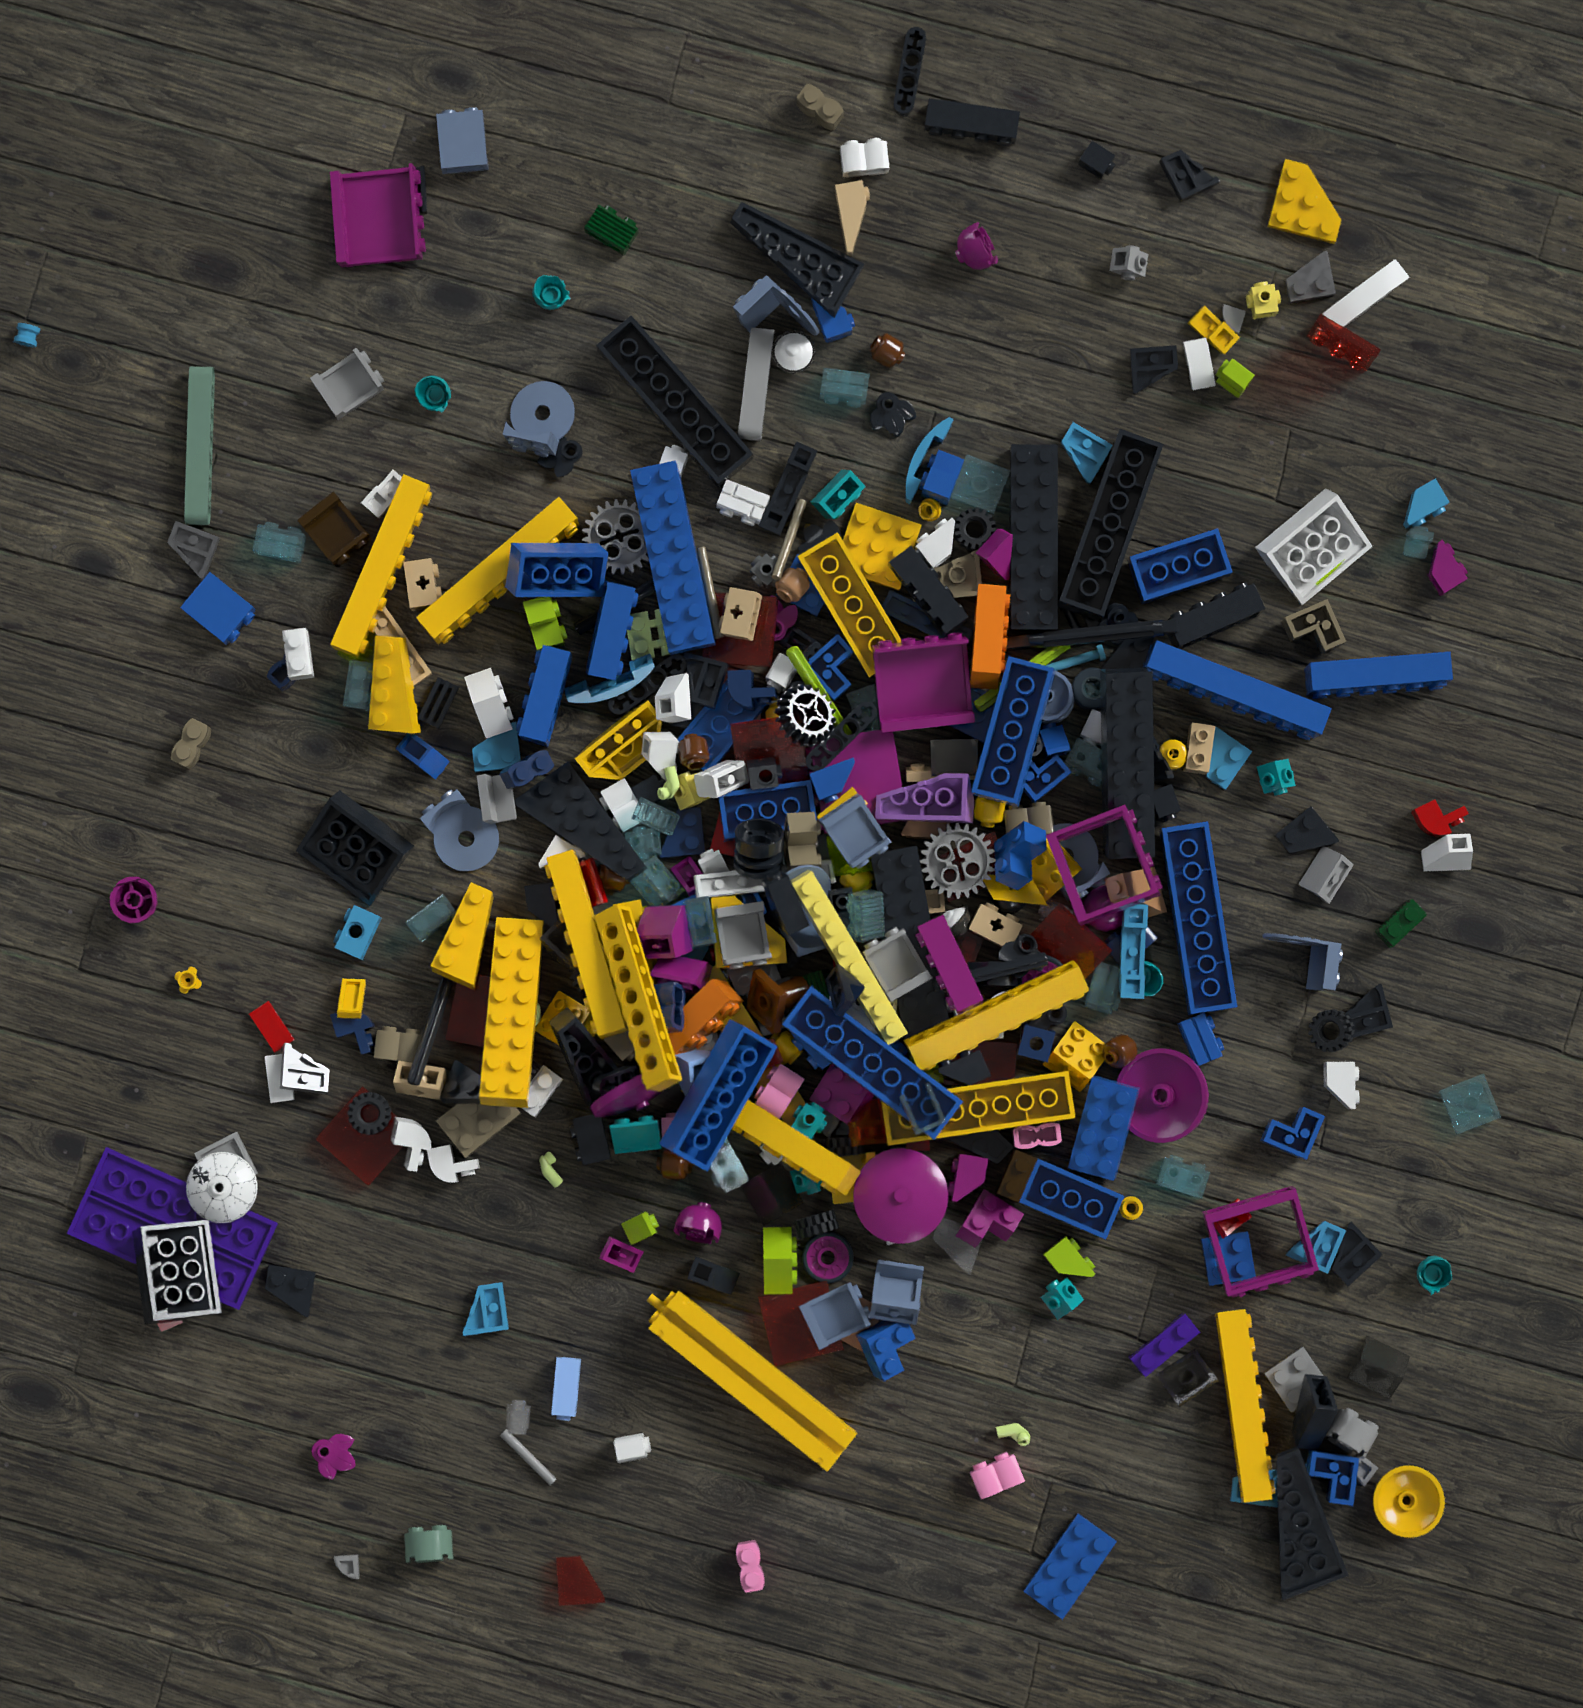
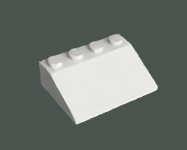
[1255,489,1373,605]

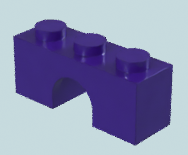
[1128,1313,1200,1377]

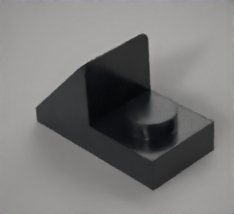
[825,964,865,1017]

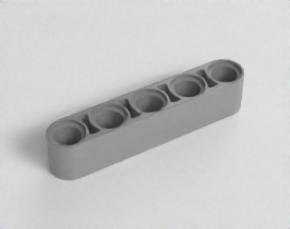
[738,327,774,441]

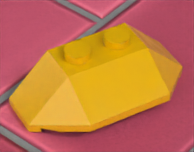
[574,700,662,780]

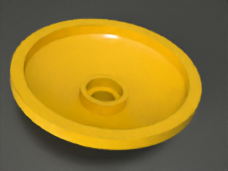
[1373,1465,1445,1538]

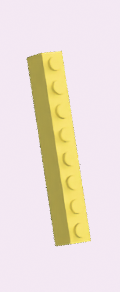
[791,870,908,1045]

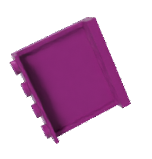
[330,163,426,267]
[872,633,975,733]
[805,730,907,834]

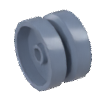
[1042,671,1074,724]

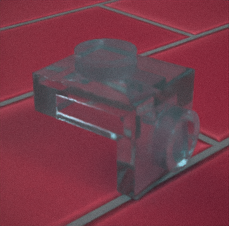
[1403,526,1434,559]

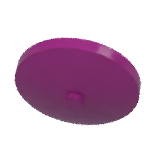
[1117,1048,1209,1143]
[590,1075,667,1118]
[853,1148,948,1244]

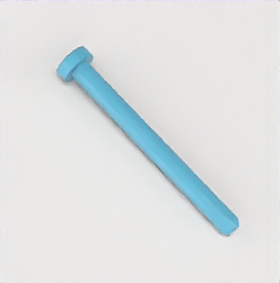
[1046,644,1106,671]

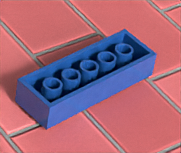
[1304,652,1453,699]
[971,656,1055,807]
[659,1019,778,1171]

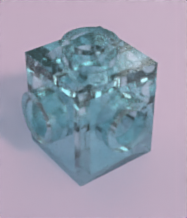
[625,827,662,862]

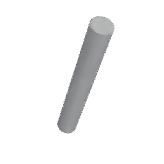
[500,1429,556,1485]

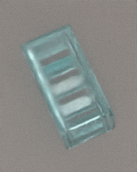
[631,797,680,836]

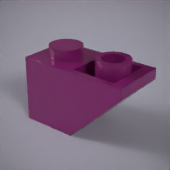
[1428,539,1468,597]

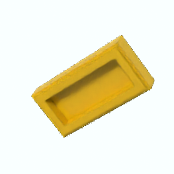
[337,978,366,1019]

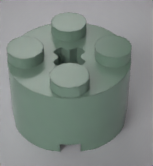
[404,1525,453,1563]

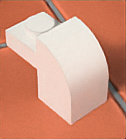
[390,1117,431,1172]
[427,1145,480,1183]

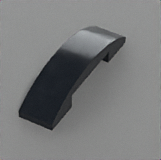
[759,441,818,536]

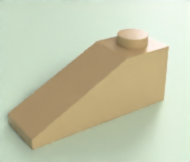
[835,180,870,257]

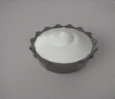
[771,329,816,374]
[943,904,971,939]

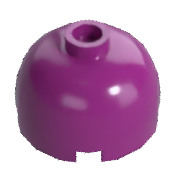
[955,222,998,270]
[110,876,158,924]
[1083,885,1123,932]
[674,1202,722,1244]

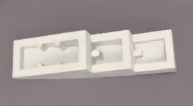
[1321,260,1409,333]

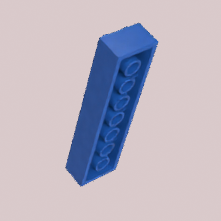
[630,460,716,655]
[1143,640,1332,740]
[1159,821,1237,1015]
[782,987,963,1140]

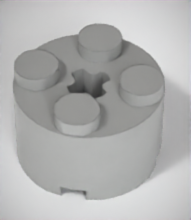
[1325,1408,1379,1459]

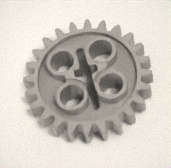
[582,499,649,575]
[920,823,996,899]

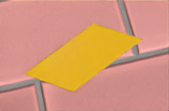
[983,875,1047,905]

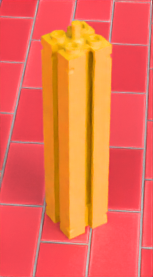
[646,1290,857,1472]

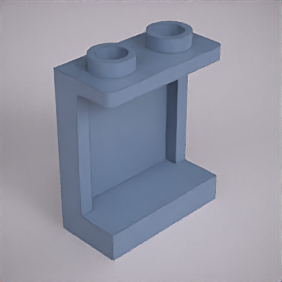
[436,108,489,174]
[819,793,891,869]
[869,1260,924,1325]
[799,1282,873,1350]

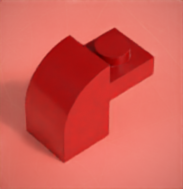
[1411,800,1469,837]

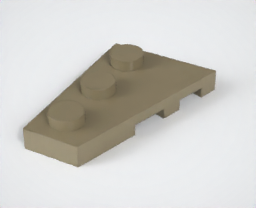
[913,549,982,602]

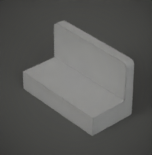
[477,774,517,824]
[1299,846,1354,904]

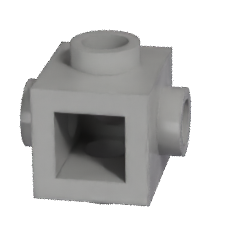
[1110,245,1148,281]

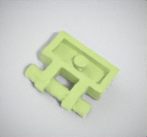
[627,609,670,661]

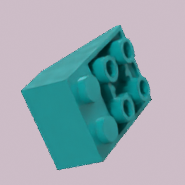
[610,1116,662,1154]

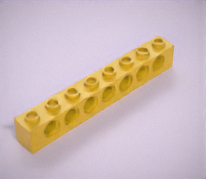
[595,904,682,1092]

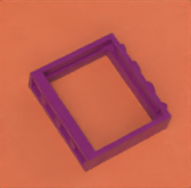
[1046,805,1162,926]
[1202,1186,1319,1298]

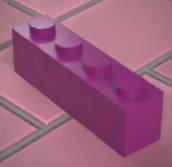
[916,915,984,1015]

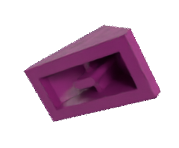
[976,529,1013,580]
[670,856,703,897]
[600,1236,643,1273]

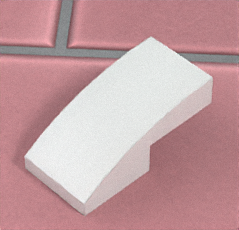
[1183,338,1215,390]
[361,470,402,518]

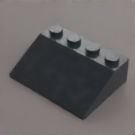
[296,790,414,906]
[132,1220,221,1325]

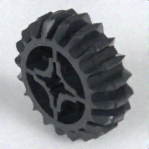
[774,684,837,747]

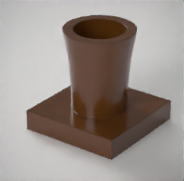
[746,968,809,1034]

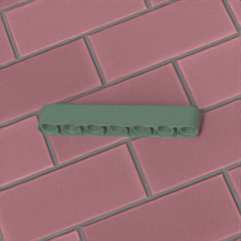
[184,366,215,525]

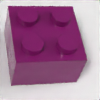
[809,1064,874,1127]

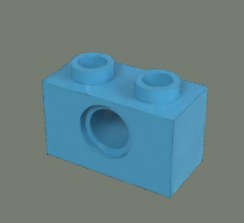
[333,905,382,960]

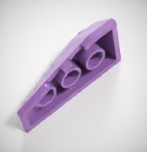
[875,773,974,823]

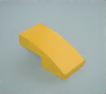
[1188,306,1240,354]

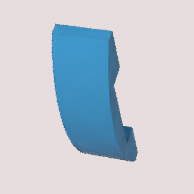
[905,417,953,504]
[564,654,655,703]
[1119,904,1148,999]

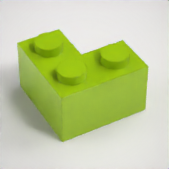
[523,597,567,650]
[763,1227,797,1294]

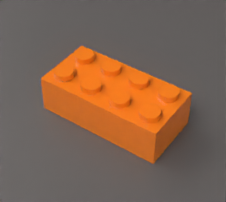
[970,584,1010,690]
[649,979,744,1055]

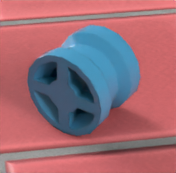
[13,323,41,348]

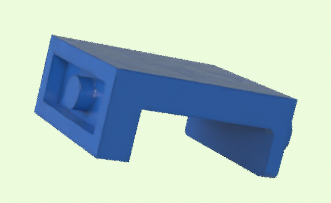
[180,572,256,645]

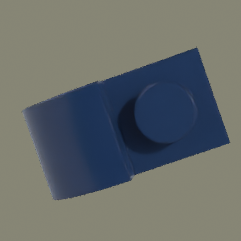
[728,670,777,711]
[330,1013,375,1055]

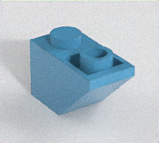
[1404,478,1450,529]

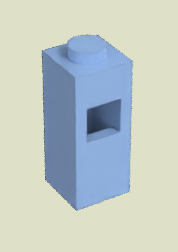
[551,1357,581,1421]

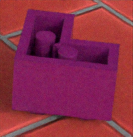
[955,1189,1024,1248]

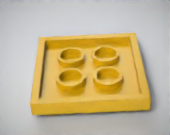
[843,503,922,591]

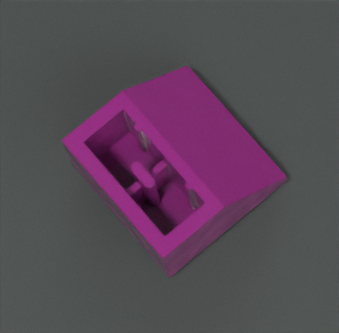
[637,905,692,959]
[651,956,712,995]
[948,1154,988,1202]

